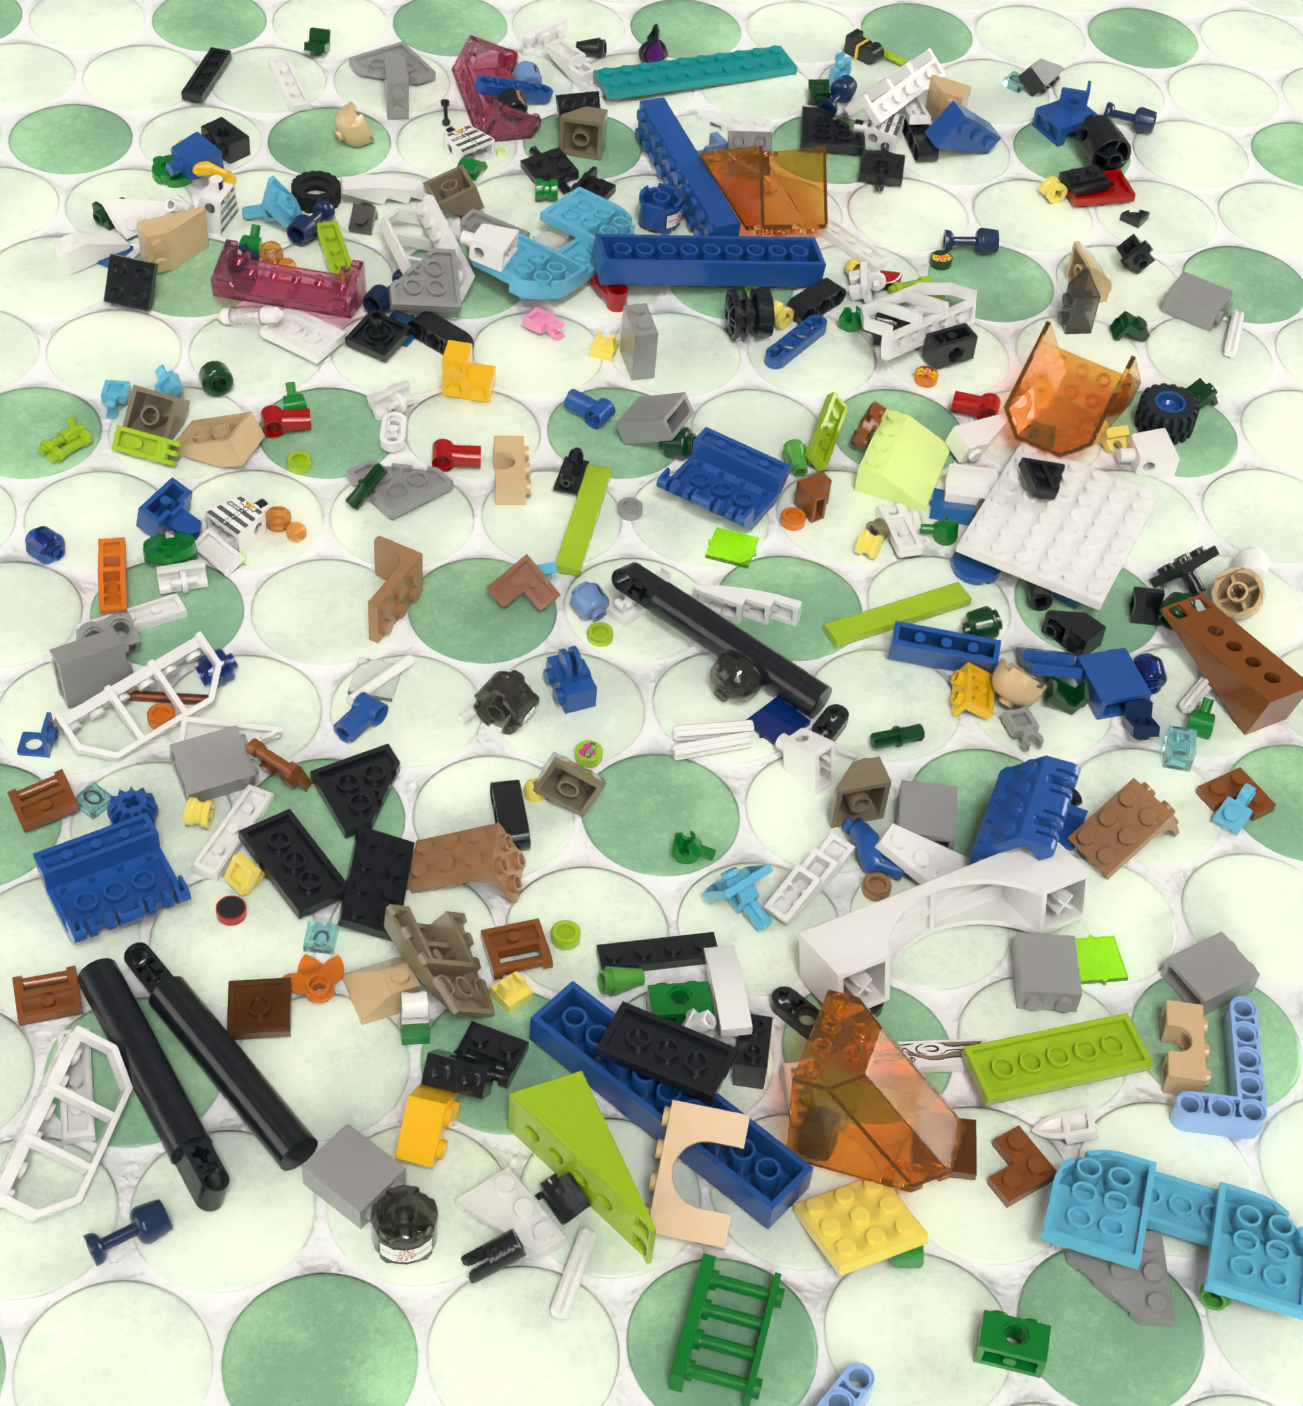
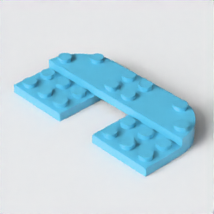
[472,186,635,300]
[1040,1149,1303,1320]

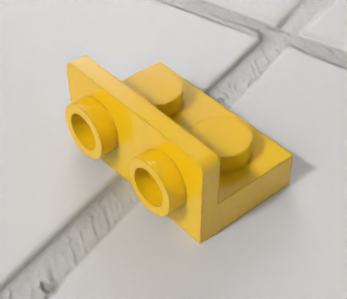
[950,662,994,720]

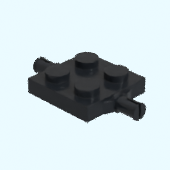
[858,142,905,192]
[520,146,579,194]

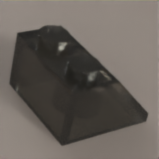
[1057,268,1101,334]

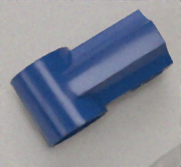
[564,389,615,429]
[334,691,389,743]

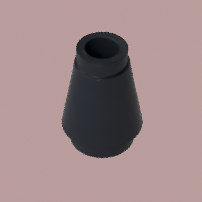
[576,37,607,58]

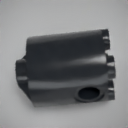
[1074,114,1131,171]

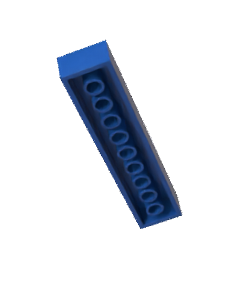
[635,97,741,236]
[591,234,826,288]
[529,981,814,1230]

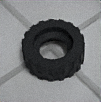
[291,170,341,214]

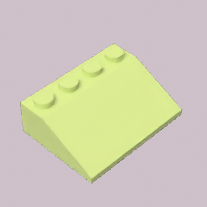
[854,409,951,511]

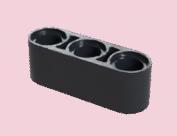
[903,118,939,162]
[786,277,846,323]
[407,311,474,355]
[490,779,531,850]

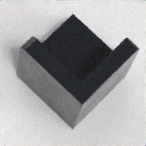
[1128,587,1165,626]

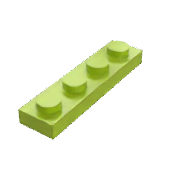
[316,221,357,286]
[804,391,849,472]

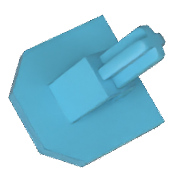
[242,175,302,229]
[703,864,773,931]

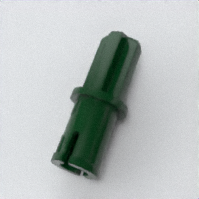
[345,463,388,510]
[870,724,925,749]

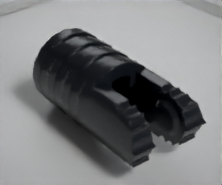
[1026,581,1053,611]
[461,1228,526,1284]

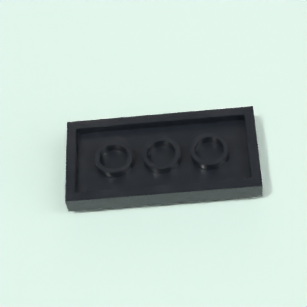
[238,809,346,919]
[337,825,415,942]
[596,1001,738,1104]

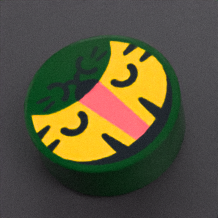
[929,250,953,270]

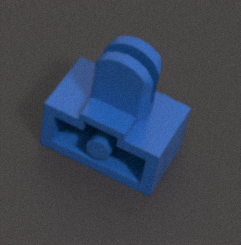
[136,477,202,540]
[543,646,597,714]

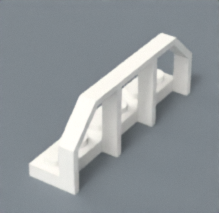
[842,48,946,127]
[379,194,475,303]
[860,282,977,360]
[53,631,222,762]
[0,1025,133,1222]

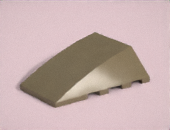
[384,904,495,1017]

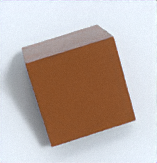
[794,471,832,523]

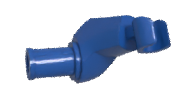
[842,816,904,881]

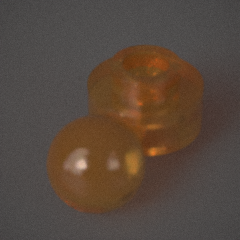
[259,241,297,276]
[265,506,307,542]

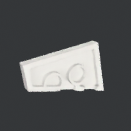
[875,823,970,885]
[454,1167,566,1261]

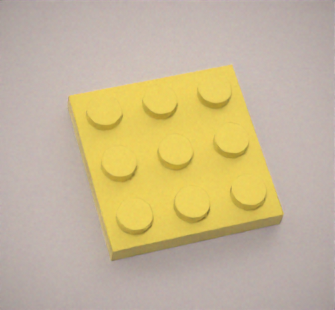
[794,1173,928,1276]

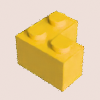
[442,340,496,403]
[395,1084,461,1168]

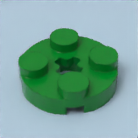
[152,155,193,188]
[143,533,197,566]

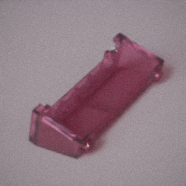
[451,35,542,142]
[210,239,367,319]

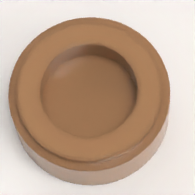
[862,873,892,902]

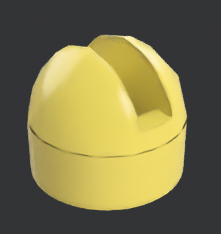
[845,259,861,276]
[524,778,545,803]

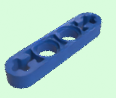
[474,75,553,104]
[764,314,827,369]

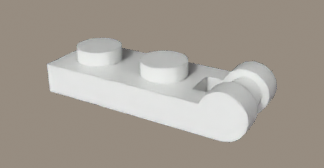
[523,15,568,57]
[876,502,924,558]

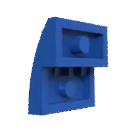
[1016,647,1083,679]

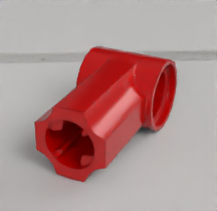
[590,273,628,312]
[951,391,1001,420]
[261,405,311,438]
[432,439,481,472]

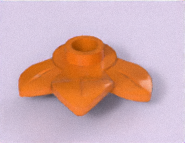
[283,954,344,1003]

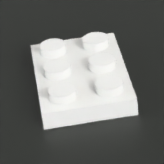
[260,305,346,364]

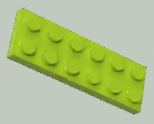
[961,1013,1153,1106]

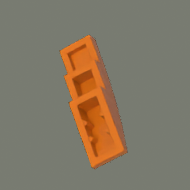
[97,537,127,614]

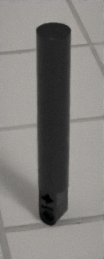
[611,562,832,719]
[124,942,318,1171]
[77,958,230,1211]

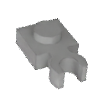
[1001,707,1044,752]

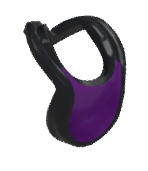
[638,24,668,63]

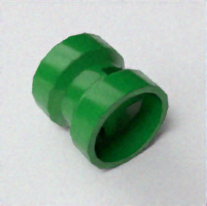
[535,178,558,201]

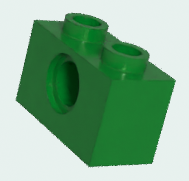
[646,981,714,1025]
[973,1310,1051,1378]

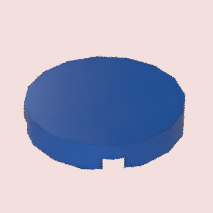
[951,550,1001,585]

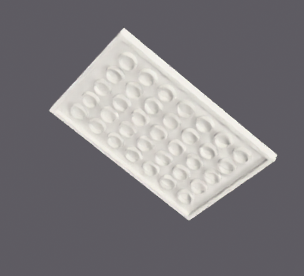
[956,441,1159,611]

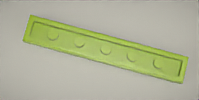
[556,464,612,577]
[823,582,972,648]

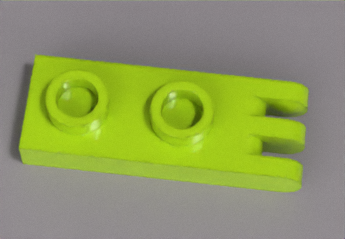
[111,425,182,467]

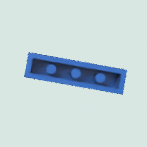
[888,621,1001,674]

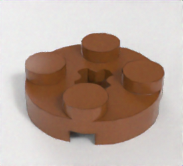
[850,401,886,450]

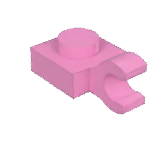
[522,307,565,341]

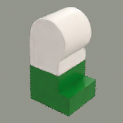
[400,991,430,1045]

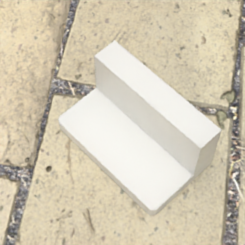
[944,463,998,506]

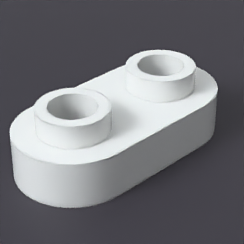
[380,412,407,453]

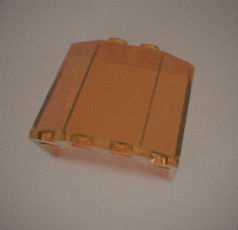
[700,146,828,236]
[1004,321,1141,458]
[787,989,966,1193]

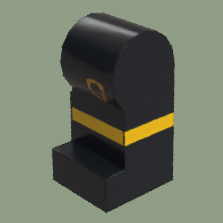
[844,28,884,65]

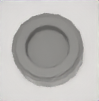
[617,497,643,521]

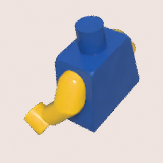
[166,131,237,186]

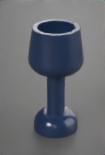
[817,75,857,118]
[1104,102,1157,133]
[287,199,335,245]
[943,228,999,255]
[362,269,403,313]
[83,1199,173,1266]

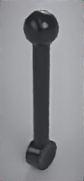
[441,99,450,126]

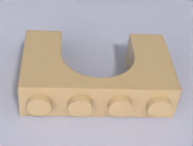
[645,1100,750,1248]

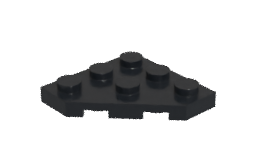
[801,106,865,156]
[310,743,400,838]

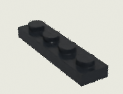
[181,47,232,103]
[596,932,718,971]

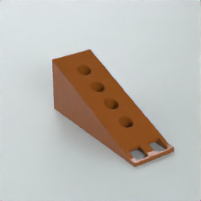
[1160,593,1303,735]

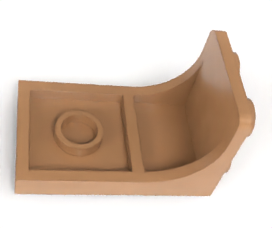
[368,536,423,643]
[1067,778,1180,880]
[407,823,526,903]

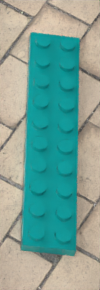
[593,45,798,100]

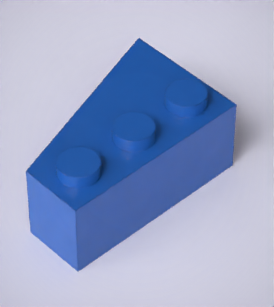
[924,100,1001,154]

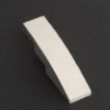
[544,38,604,97]
[340,175,428,205]
[692,585,802,627]
[763,832,856,925]
[704,945,753,1037]

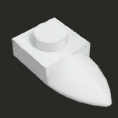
[1031,1106,1098,1145]

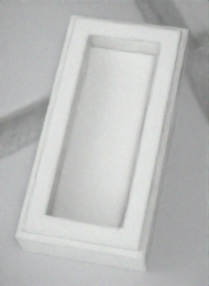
[195,527,245,577]

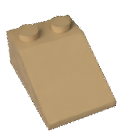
[137,206,209,274]
[170,411,265,468]

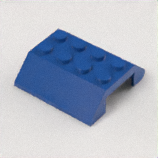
[656,427,792,530]
[969,755,1081,865]
[33,812,191,944]

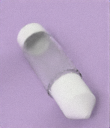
[217,306,284,326]

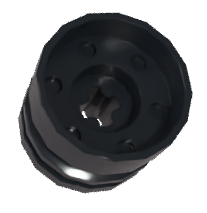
[724,288,775,339]

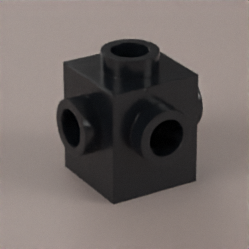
[1116,233,1155,274]

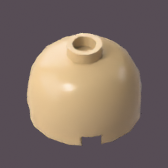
[333,102,374,147]
[1211,566,1266,620]
[992,658,1048,708]

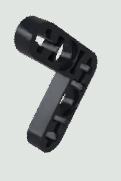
[770,986,884,1054]

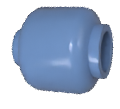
[513,61,542,84]
[570,581,609,622]

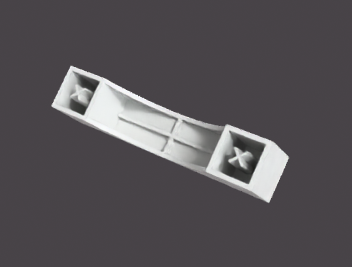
[799,842,1091,1021]

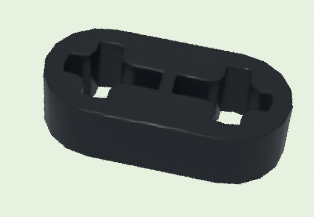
[811,704,849,742]

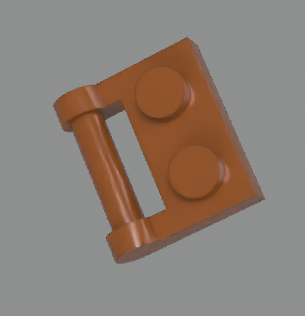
[246,738,312,792]
[7,769,81,833]
[480,918,553,980]
[12,966,83,1026]

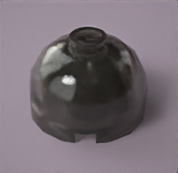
[709,651,764,704]

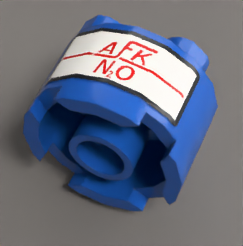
[637,183,684,235]

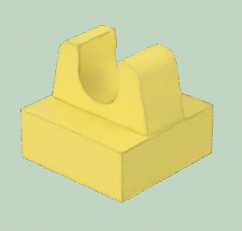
[589,331,619,361]
[1096,425,1130,454]
[224,853,265,896]
[490,971,533,1014]

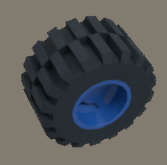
[1134,383,1200,445]

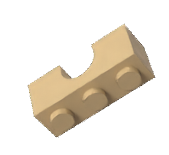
[493,436,531,505]
[1160,1000,1211,1095]

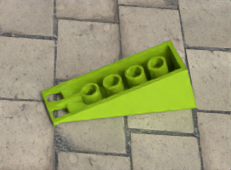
[508,1071,656,1265]

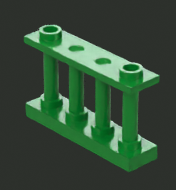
[668,1253,785,1406]

